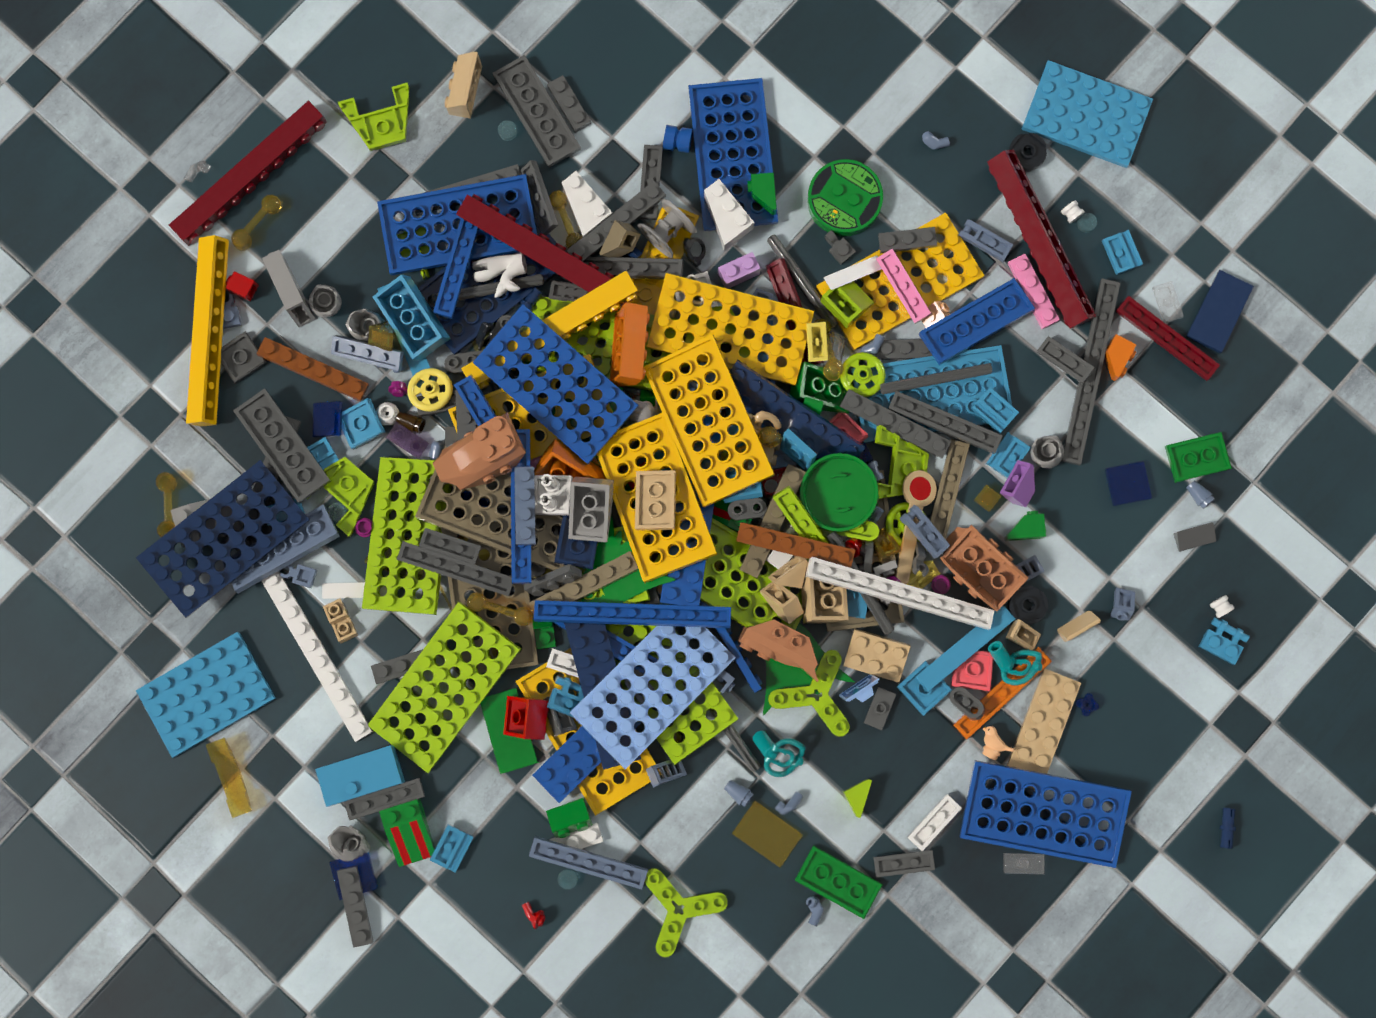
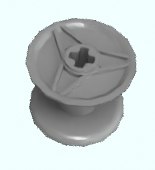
[638,199,697,258]

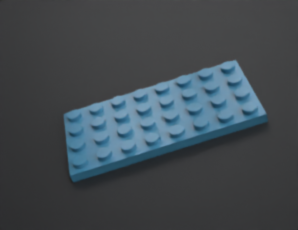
[851,345,1015,444]

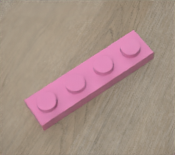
[876,249,931,324]
[1007,254,1060,329]

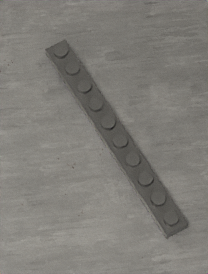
[1061,279,1120,466]

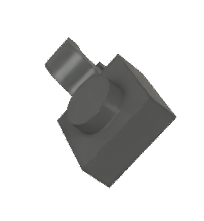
[824,231,856,265]
[911,542,929,577]

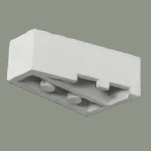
[562,171,612,237]
[704,179,754,251]

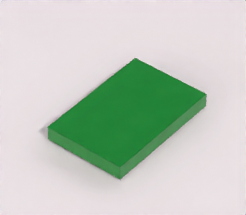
[1165,432,1232,483]

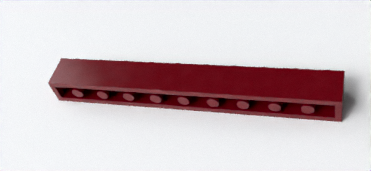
[169,100,327,246]
[987,150,1097,329]
[456,194,627,310]

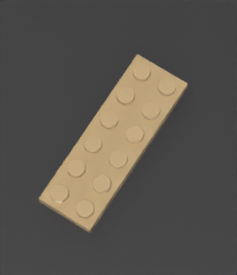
[1007,668,1081,790]

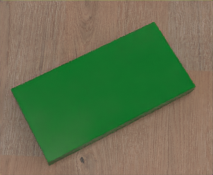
[480,688,538,774]
[795,845,883,919]

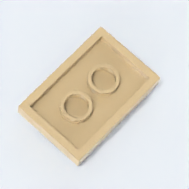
[635,470,676,530]
[843,628,911,682]

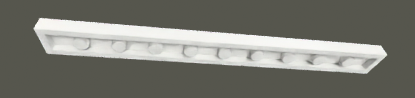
[805,557,995,630]
[262,571,373,742]

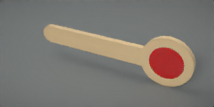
[895,470,937,584]

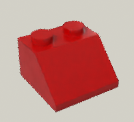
[503,696,549,740]

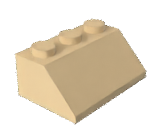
[445,52,482,119]
[801,562,848,623]

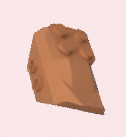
[433,412,526,490]
[940,525,1029,612]
[738,620,819,682]

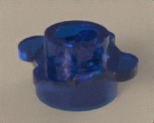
[1075,693,1099,716]

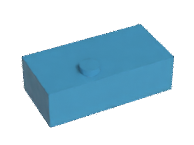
[372,274,451,360]
[315,745,405,807]

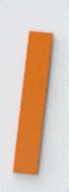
[953,647,1052,740]

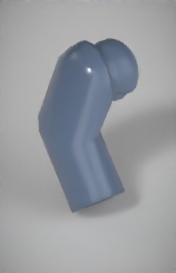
[922,131,950,150]
[860,334,885,355]
[429,440,445,460]
[806,896,824,927]

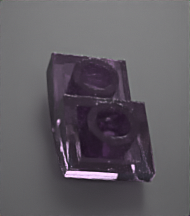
[385,422,429,459]

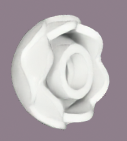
[376,402,399,425]

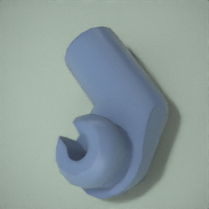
[775,792,803,815]

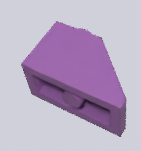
[1000,460,1035,508]

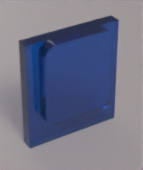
[313,401,342,437]

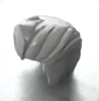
[309,284,342,318]
[345,309,386,341]
[628,395,660,423]
[1030,435,1064,468]
[328,825,370,861]

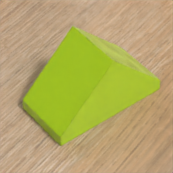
[842,779,872,818]

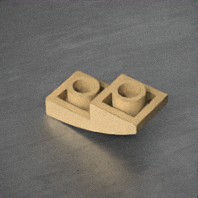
[323,598,358,644]

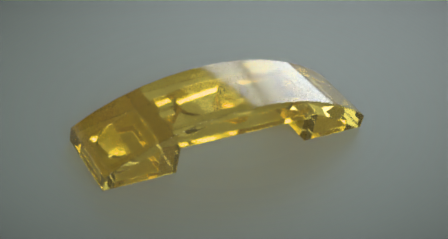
[206,738,252,818]

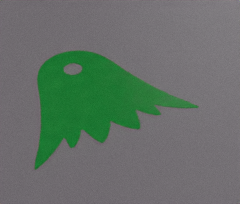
[581,517,675,603]
[763,621,855,716]

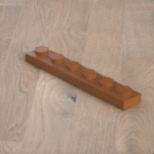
[256,337,369,402]
[736,522,855,568]

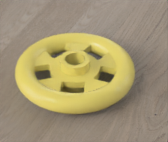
[407,368,453,412]

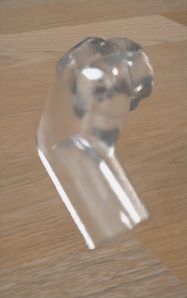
[184,161,211,183]

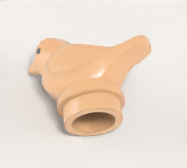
[982,726,1015,760]

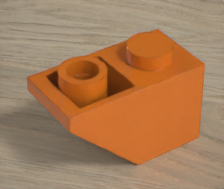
[1104,334,1136,381]

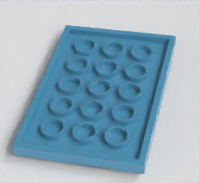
[1022,60,1153,168]
[136,632,276,758]

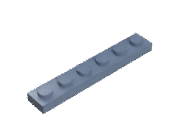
[529,836,648,889]

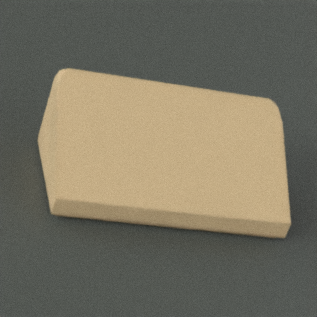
[1057,611,1101,642]

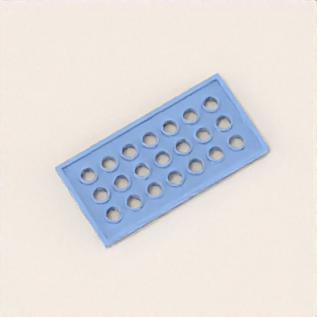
[570,626,736,769]

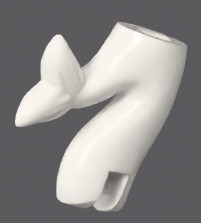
[472,253,527,298]

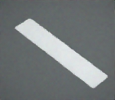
[824,255,882,290]
[322,582,387,599]

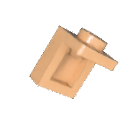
[921,301,950,328]

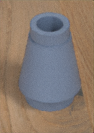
[1186,480,1215,509]
[724,780,754,807]

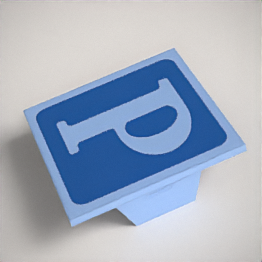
[839,674,879,702]

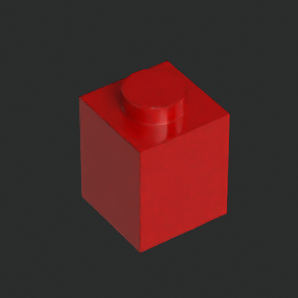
[226,271,259,301]

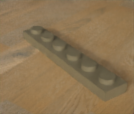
[924,439,970,555]
[739,464,806,578]
[529,551,639,614]

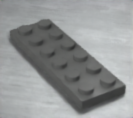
[492,55,581,168]
[233,388,331,503]

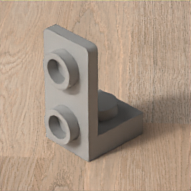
[871,560,898,605]

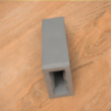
[262,250,315,327]

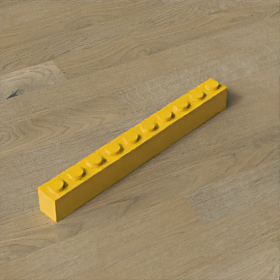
[186,235,229,426]
[461,271,640,390]

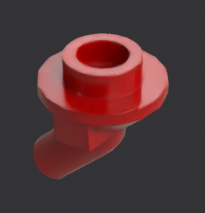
[845,538,862,558]
[522,902,545,929]

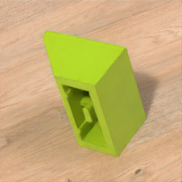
[820,281,874,329]

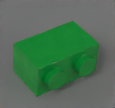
[546,798,593,838]

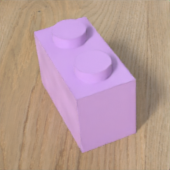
[718,252,761,289]

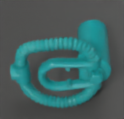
[988,641,1042,686]
[753,731,805,777]

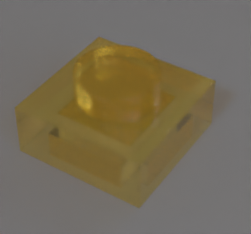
[974,485,1001,512]

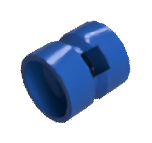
[663,125,693,153]

